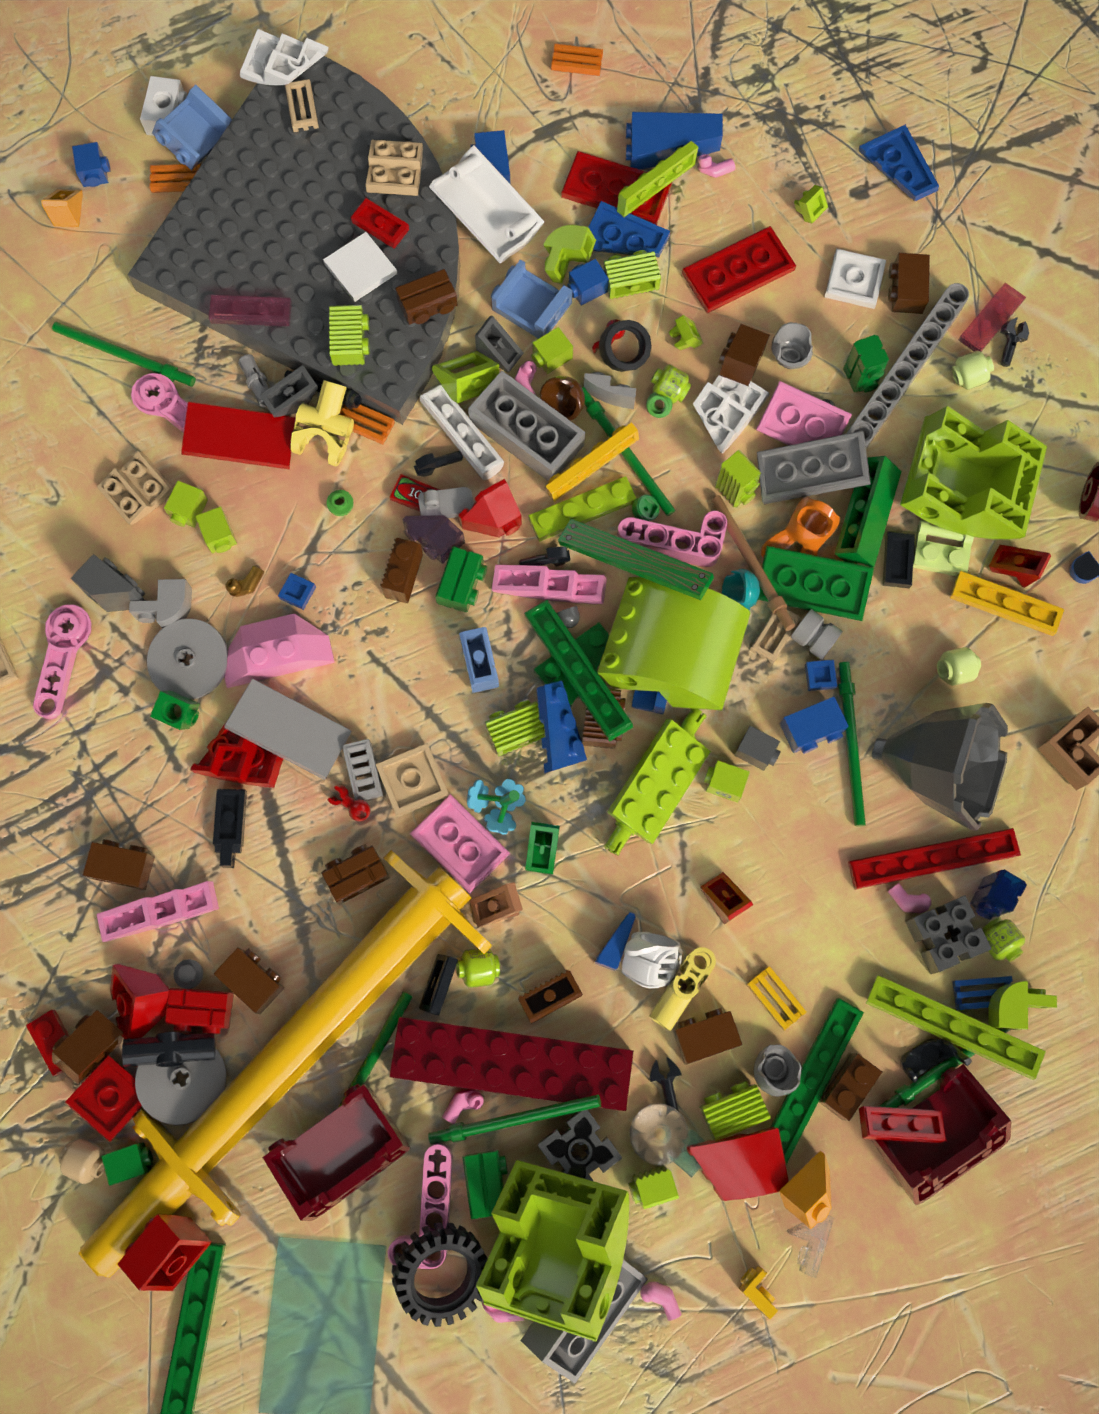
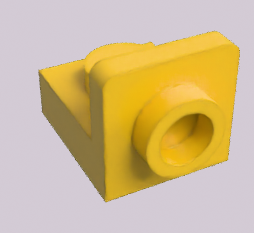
[738,1266,778,1320]

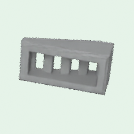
[342,739,383,801]

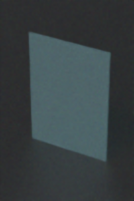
[258,1237,386,1414]

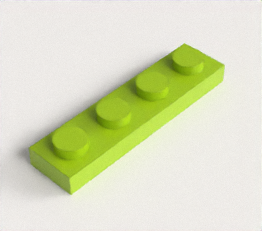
[617,141,698,217]
[528,476,636,542]

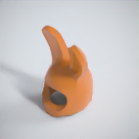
[760,496,840,559]

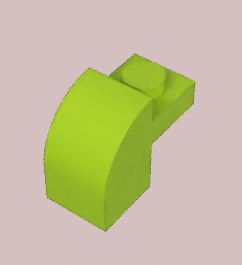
[544,225,596,284]
[988,981,1057,1030]

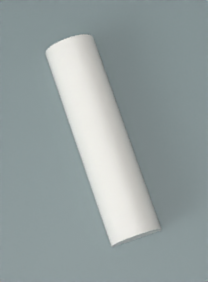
[420,384,504,480]

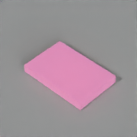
[756,381,852,446]
[410,794,510,894]

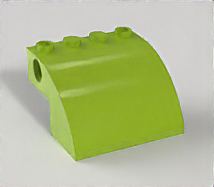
[900,406,1047,539]
[597,577,750,710]
[476,1160,629,1342]

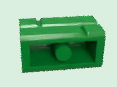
[843,335,889,393]
[435,547,487,612]
[462,1150,508,1219]

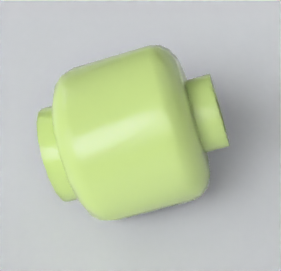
[952,351,994,390]
[937,647,981,686]

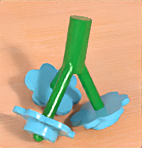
[467,779,526,835]

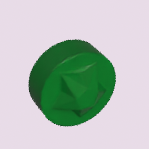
[632,495,660,521]

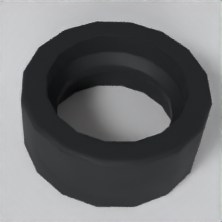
[599,320,652,372]

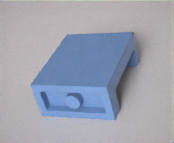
[152,85,232,171]
[491,260,572,339]

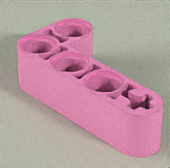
[617,511,727,567]
[388,1143,453,1269]

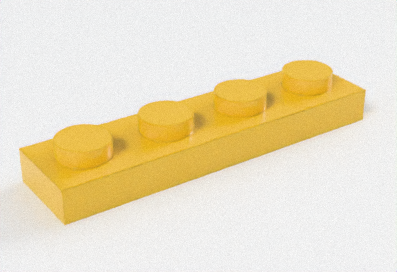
[546,422,639,502]
[950,571,1064,636]

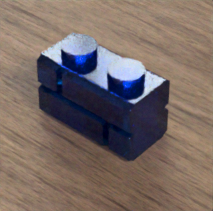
[970,869,1027,920]

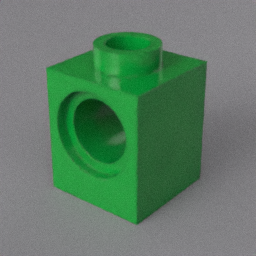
[150,690,200,730]
[101,1142,153,1186]

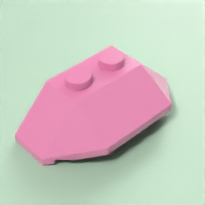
[224,614,335,688]

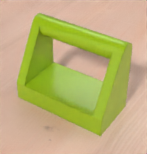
[432,351,499,403]

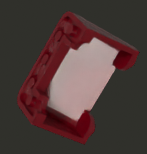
[871,1064,1011,1205]
[262,1084,411,1221]

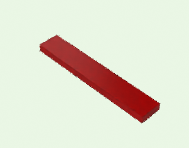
[848,828,1021,890]

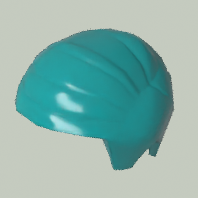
[722,569,760,610]

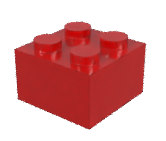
[117,1214,212,1291]

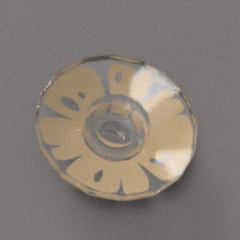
[630,1104,689,1165]

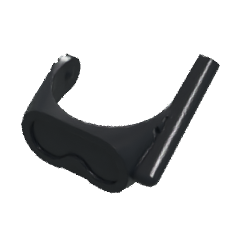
[900,1039,972,1083]

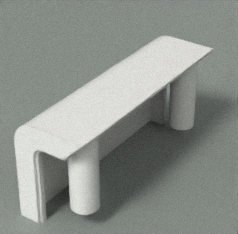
[429,145,545,263]

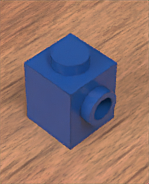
[72,142,111,187]
[567,259,609,306]

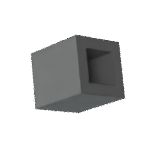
[734,726,781,771]

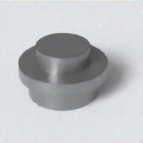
[174,959,203,989]

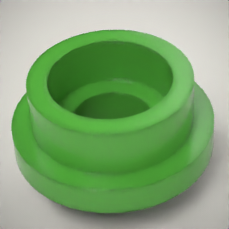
[646,392,673,418]
[327,490,354,516]

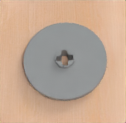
[147,619,228,700]
[135,1034,226,1125]

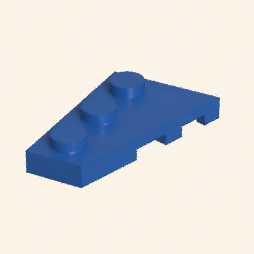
[859,124,939,201]
[589,201,670,258]
[537,681,587,773]

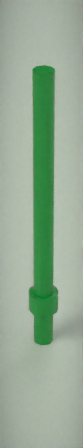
[52,322,196,387]
[582,387,675,516]
[838,662,866,827]
[338,991,413,1108]
[877,1029,1010,1108]
[428,1095,601,1145]

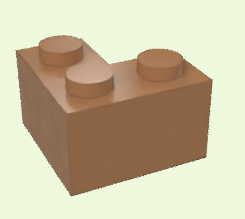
[1037,706,1099,790]

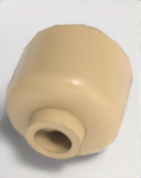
[58,1138,105,1184]

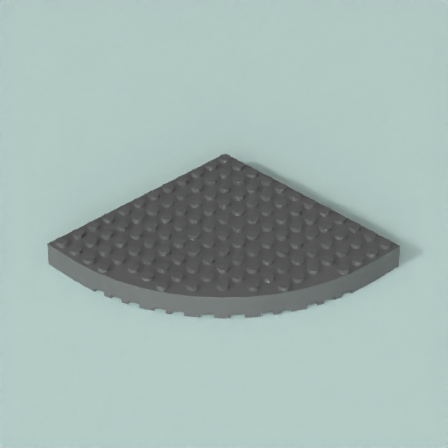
[128,56,461,425]

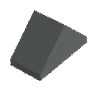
[475,316,524,372]
[260,365,318,417]

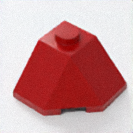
[458,479,522,538]
[110,964,170,1039]

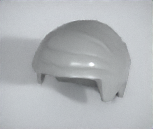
[771,322,813,369]
[754,1045,802,1097]

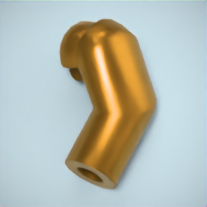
[225,566,265,597]

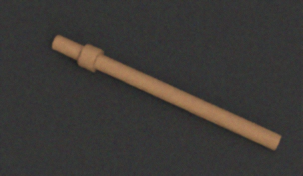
[711,495,795,631]

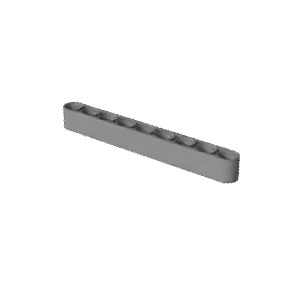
[846,283,969,449]

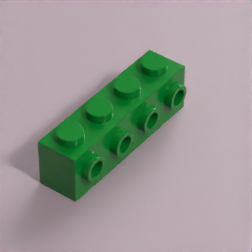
[834,456,902,567]

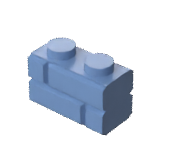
[459,627,499,693]

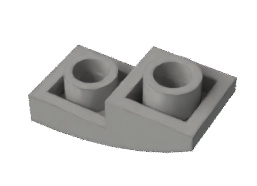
[584,372,636,409]

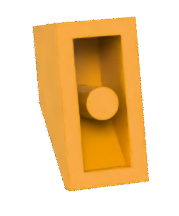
[779,1150,832,1229]

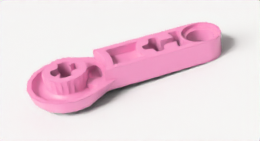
[131,373,188,433]
[33,605,92,719]

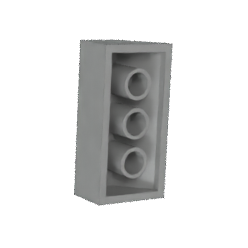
[520,1259,648,1383]

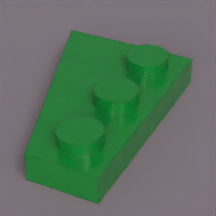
[534,622,609,707]

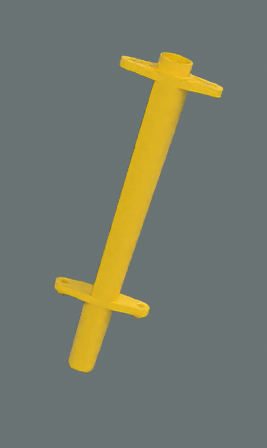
[78,850,492,1278]

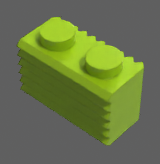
[603,250,661,299]
[329,305,370,366]
[715,450,761,507]
[485,700,545,757]
[699,1081,771,1141]
[628,1165,679,1209]

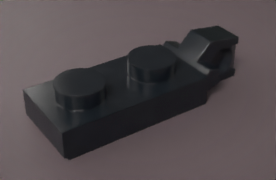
[213,789,247,868]

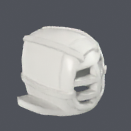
[621,932,683,988]

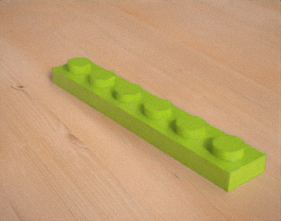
[866,975,1046,1080]

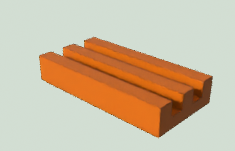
[551,44,603,76]
[149,164,201,193]
[340,405,395,445]

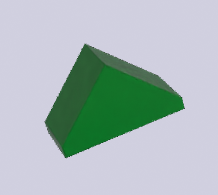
[525,821,560,874]

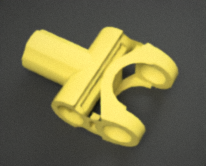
[291,380,354,467]
[649,947,716,1031]

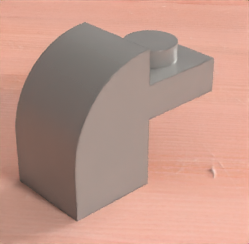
[129,579,192,629]

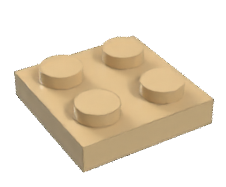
[375,743,449,817]

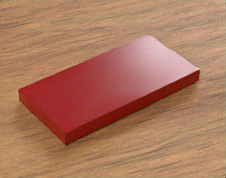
[561,151,672,225]
[682,226,796,314]
[181,402,295,470]

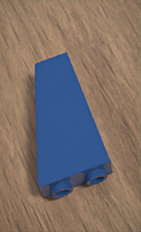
[626,112,723,170]

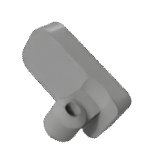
[418,487,473,521]

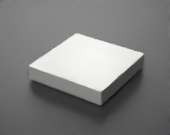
[323,232,397,302]
[825,248,886,309]

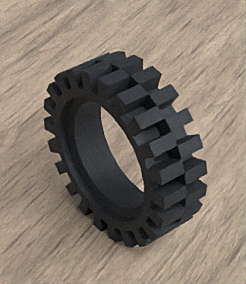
[391,1222,488,1327]

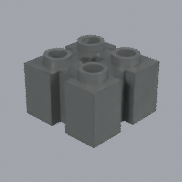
[905,896,991,974]
[538,1110,622,1181]

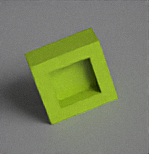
[794,185,828,224]
[669,315,703,350]

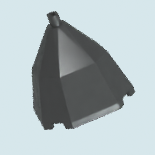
[872,703,1008,831]

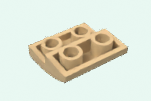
[366,140,423,196]
[97,451,174,525]

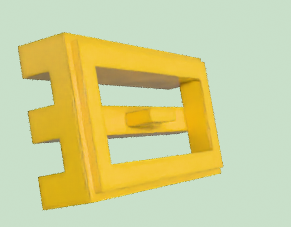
[746,966,807,1031]

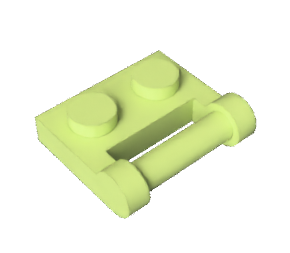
[913,520,974,576]

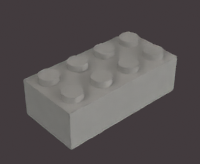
[468,371,585,481]

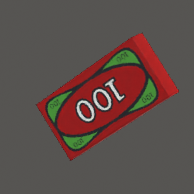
[390,474,440,512]

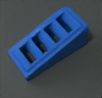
[594,912,636,971]

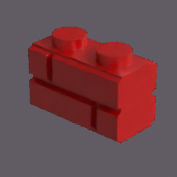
[165,988,234,1034]

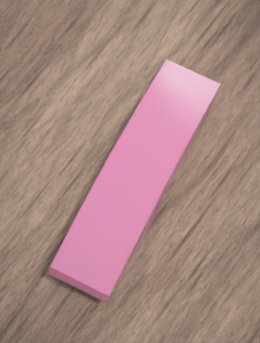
[492,565,607,604]
[97,881,219,942]

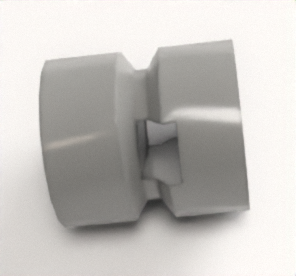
[790,609,843,660]

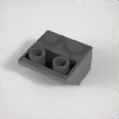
[70,554,146,612]

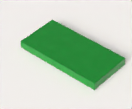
[758,546,874,621]

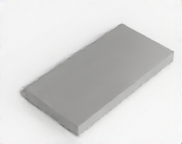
[757,431,871,504]
[224,679,352,780]

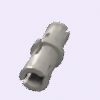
[238,354,269,407]

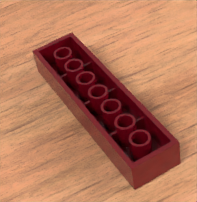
[389,1017,634,1111]

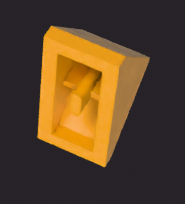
[41,189,83,227]

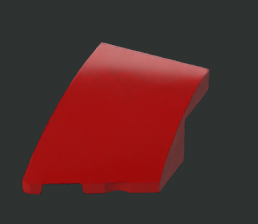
[190,723,283,788]
[687,1127,789,1201]

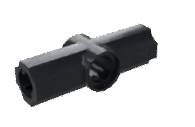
[122,1032,216,1067]

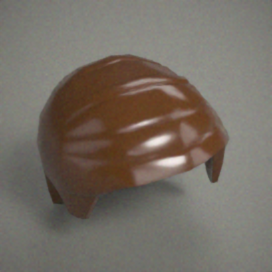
[540,376,585,421]

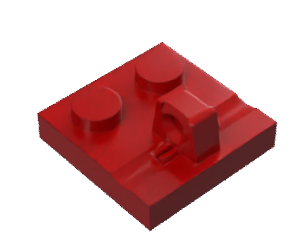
[65,1055,142,1142]

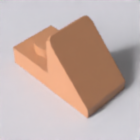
[469,882,523,928]

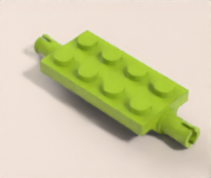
[603,708,711,856]

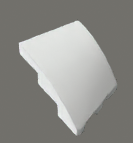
[240,29,329,85]
[693,375,769,454]

